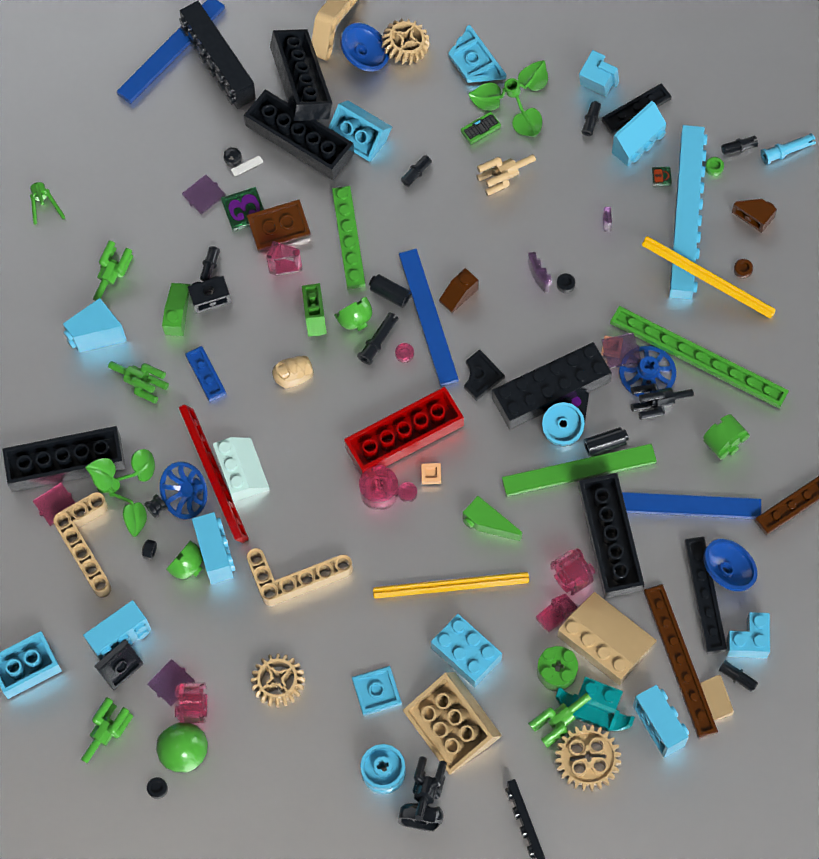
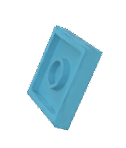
[352,666,402,716]

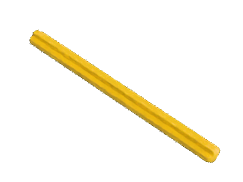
[642,236,775,318]
[373,572,529,599]

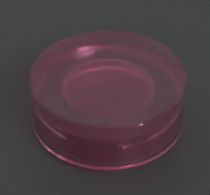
[395,343,414,363]
[398,482,417,503]

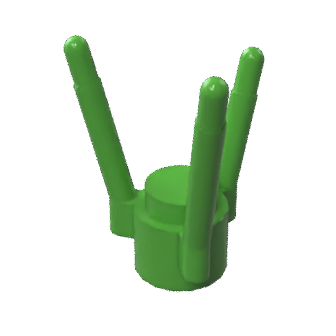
[30,182,65,225]

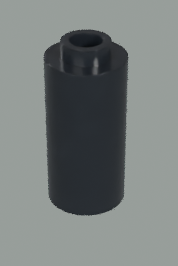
[369,274,411,308]
[583,427,629,457]

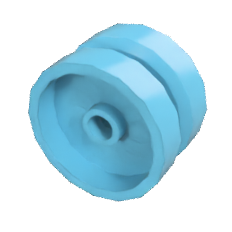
[542,402,585,447]
[360,744,406,795]

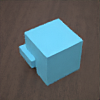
[579,50,619,97]

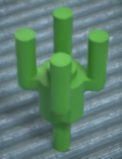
[93,240,133,301]
[108,361,169,404]
[528,693,591,748]
[81,697,134,764]

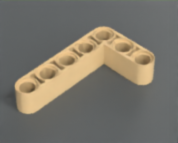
[312,0,358,61]
[53,492,111,597]
[247,548,353,606]

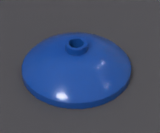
[340,23,389,72]
[703,539,757,592]

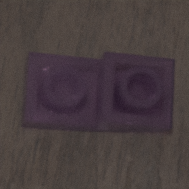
[528,252,552,293]

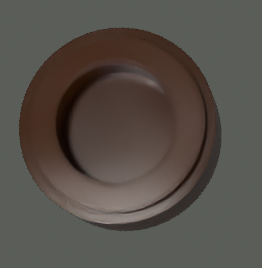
[734,259,753,278]

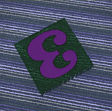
[221,187,264,231]

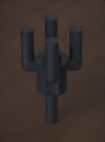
[631,383,694,420]
[412,756,447,821]

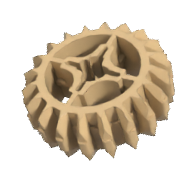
[382,18,430,66]
[251,653,305,708]

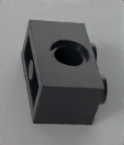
[188,276,232,313]

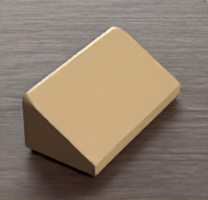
[700,675,734,721]

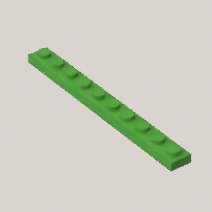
[610,306,789,409]

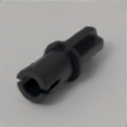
[581,101,601,136]
[721,135,758,155]
[401,155,432,187]
[200,246,220,281]
[718,660,758,692]

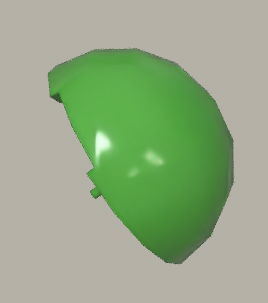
[156,721,208,773]

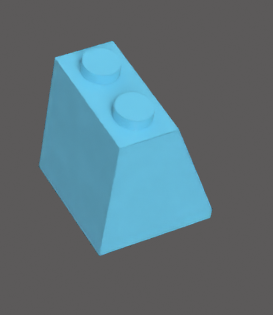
[63,298,127,352]

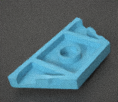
[448,25,507,83]

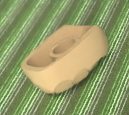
[272,356,313,389]

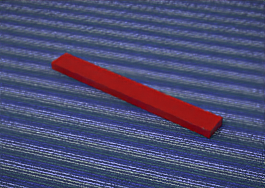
[179,404,249,543]

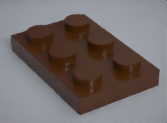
[247,199,311,251]

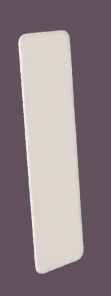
[231,156,263,176]

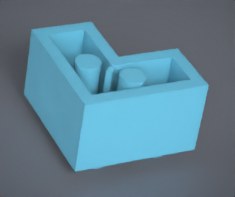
[727,612,770,658]

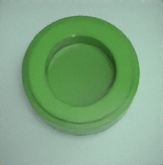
[705,157,724,176]

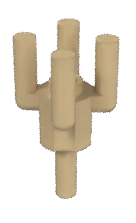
[476,154,536,196]

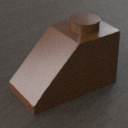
[732,199,777,233]
[439,268,479,313]

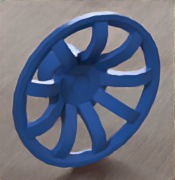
[619,346,676,397]
[160,462,208,519]

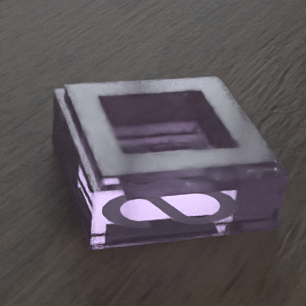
[603,207,612,232]

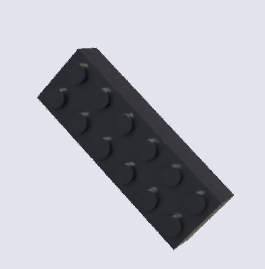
[179,1,256,109]
[270,29,333,121]
[244,89,354,180]
[492,342,612,430]
[2,426,126,492]
[578,473,644,599]

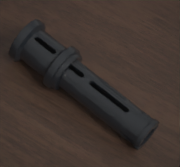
[357,312,399,365]

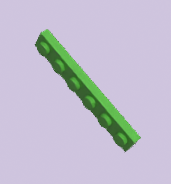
[332,186,366,290]

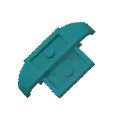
[556,677,635,731]

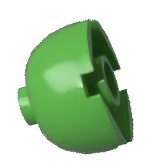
[334,297,372,331]
[166,540,203,580]

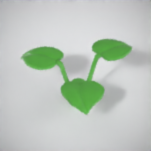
[469,60,548,137]
[85,449,155,537]

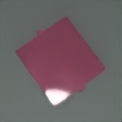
[33,483,75,527]

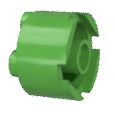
[703,414,750,459]
[537,646,578,692]

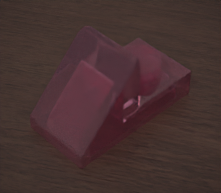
[535,593,578,633]

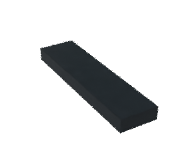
[601,83,672,134]

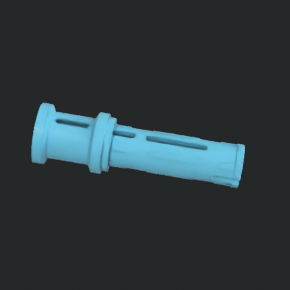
[760,133,816,165]

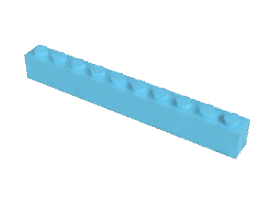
[669,125,708,300]

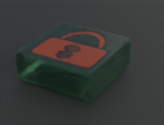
[652,167,672,187]

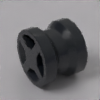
[144,494,168,518]

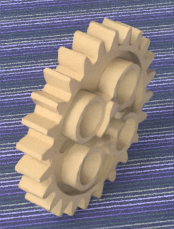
[555,725,621,792]

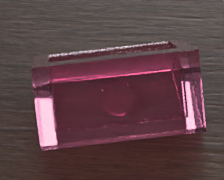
[266,241,303,276]

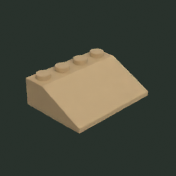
[557,592,657,686]
[403,672,502,775]

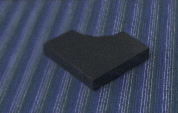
[464,350,505,401]

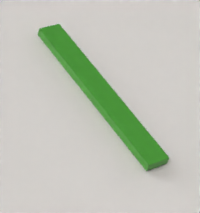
[502,444,657,497]

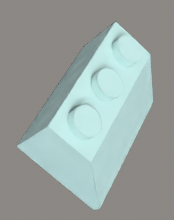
[213,437,270,502]

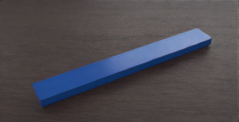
[117,0,225,104]
[399,249,459,387]
[622,492,761,519]

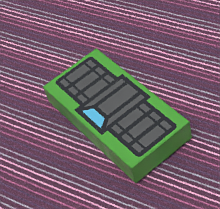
[461,111,501,145]

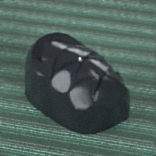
[398,803,444,832]

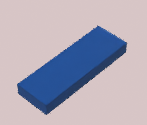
[185,346,226,402]

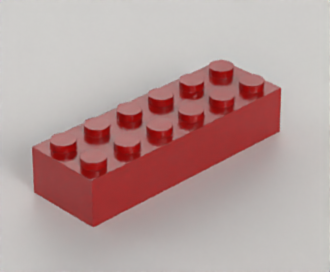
[344,387,464,479]

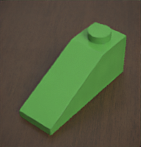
[162,283,190,336]
[302,283,327,337]
[463,496,522,541]

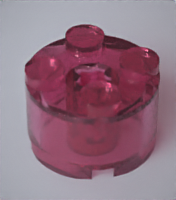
[359,465,399,510]
[550,548,595,596]
[175,682,207,723]

